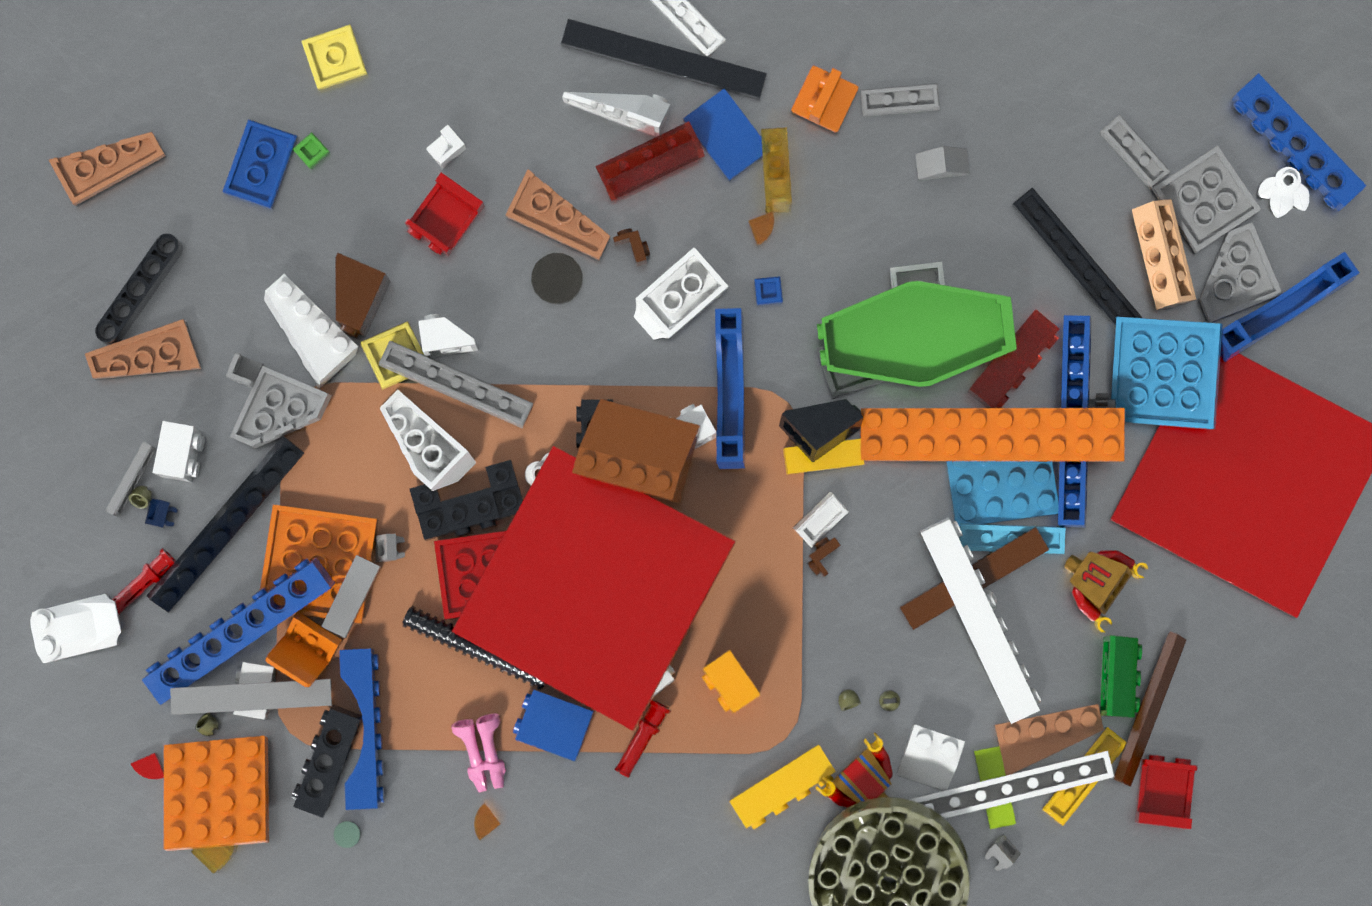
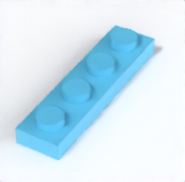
[959,523,1066,554]

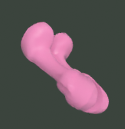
[451,713,506,793]

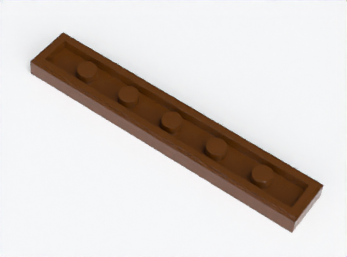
[900,527,1049,630]
[1113,632,1187,787]

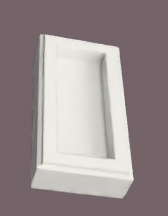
[793,492,849,548]

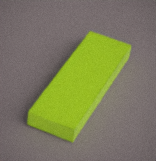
[974,746,1016,829]

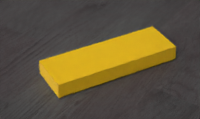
[783,439,864,475]

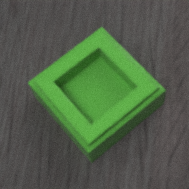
[293,132,330,169]

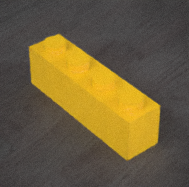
[729,745,836,830]

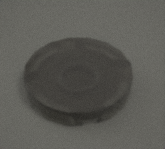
[531,253,583,305]

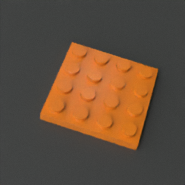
[260,505,378,624]
[164,736,269,851]

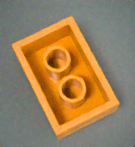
[702,650,760,714]

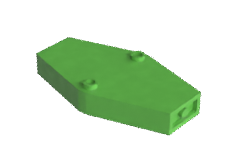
[817,281,1017,387]

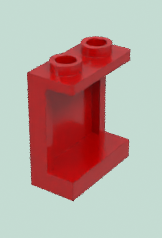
[405,172,485,256]
[1135,755,1198,829]

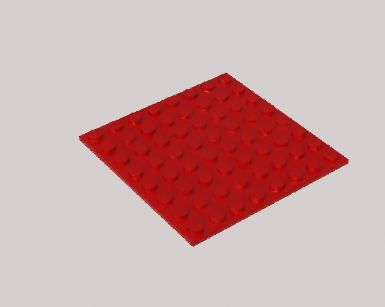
[1110,354,1372,618]
[452,446,736,731]

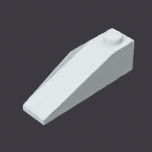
[380,390,476,491]

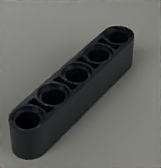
[95,234,183,345]

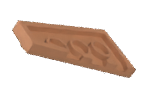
[49,132,166,206]
[505,169,611,261]
[85,319,202,379]
[994,704,1104,776]

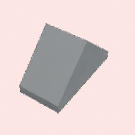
[915,146,970,180]

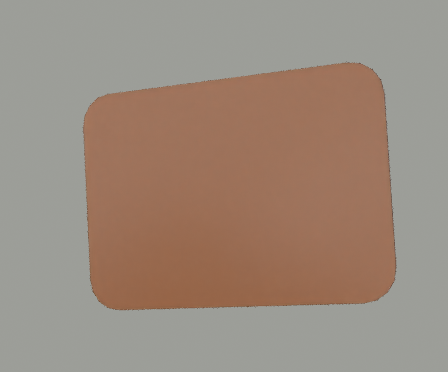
[276,382,804,754]

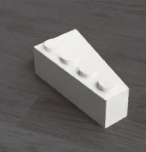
[264,274,358,389]

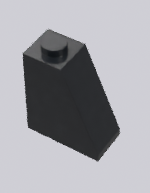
[779,399,863,463]

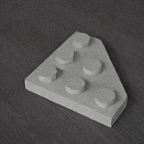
[1199,222,1283,323]
[230,366,332,448]

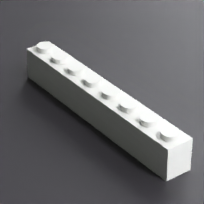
[920,518,1041,724]
[909,751,1114,819]

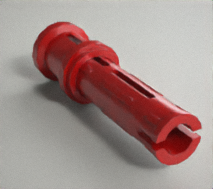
[112,548,176,616]
[615,699,671,778]

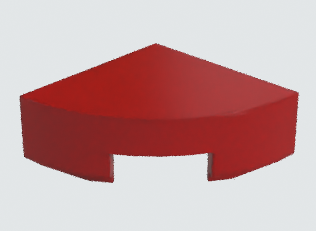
[130,753,164,779]

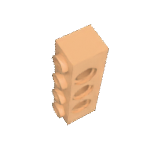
[1132,199,1197,310]

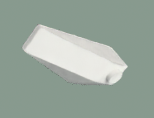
[562,92,671,138]

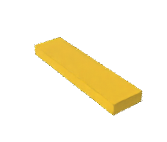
[1042,727,1127,826]

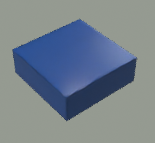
[754,276,783,306]

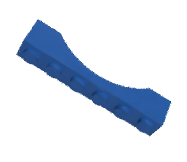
[1220,252,1360,362]
[715,308,745,469]
[339,649,385,810]

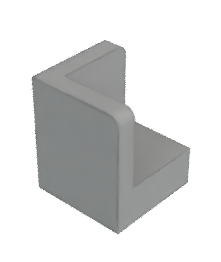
[226,352,264,388]

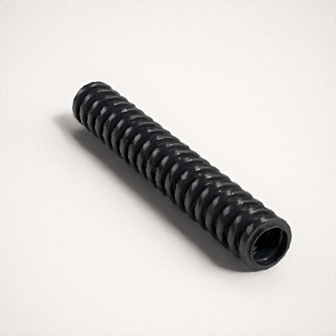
[402,606,546,690]

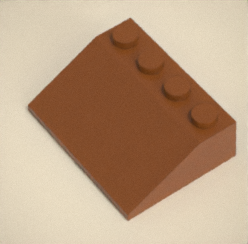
[572,399,701,503]

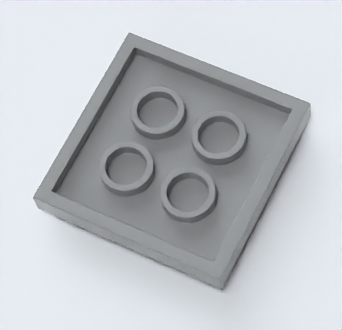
[1152,146,1262,254]

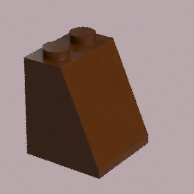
[335,253,391,339]

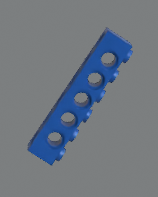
[1232,73,1367,211]

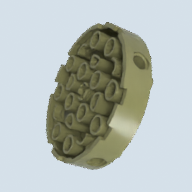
[808,797,971,906]

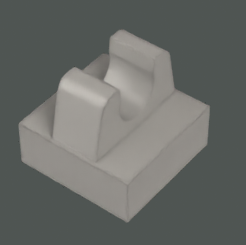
[375,534,405,562]
[985,834,1021,871]

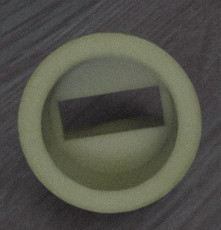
[129,486,152,509]
[838,689,861,711]
[879,690,900,712]
[195,713,219,736]

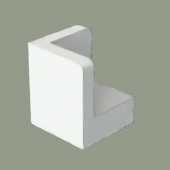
[427,125,466,169]

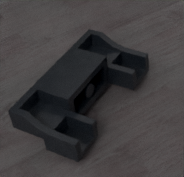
[409,460,523,541]

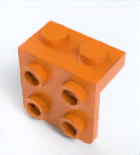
[265,612,342,687]

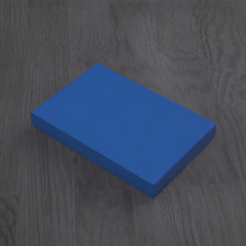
[683,88,771,181]
[222,119,298,209]

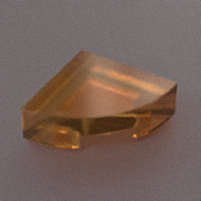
[748,212,774,246]
[474,803,501,840]

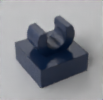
[145,498,178,528]

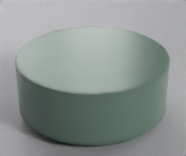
[334,821,361,848]

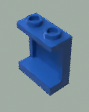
[513,689,594,761]

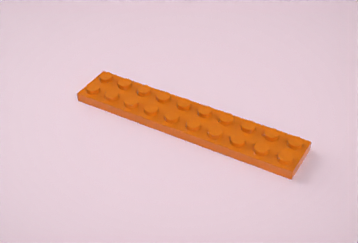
[861,408,1125,462]

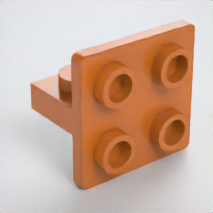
[791,66,859,133]

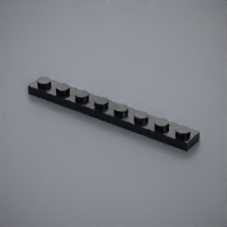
[147,436,304,613]

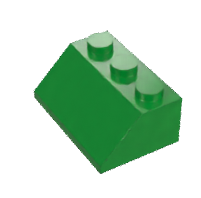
[1100,635,1142,718]

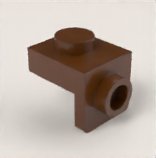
[613,228,650,267]
[807,536,841,577]

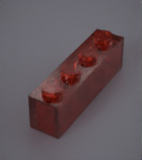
[595,121,705,201]
[967,309,1060,408]

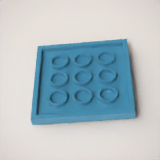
[1111,317,1223,429]
[946,461,1058,528]

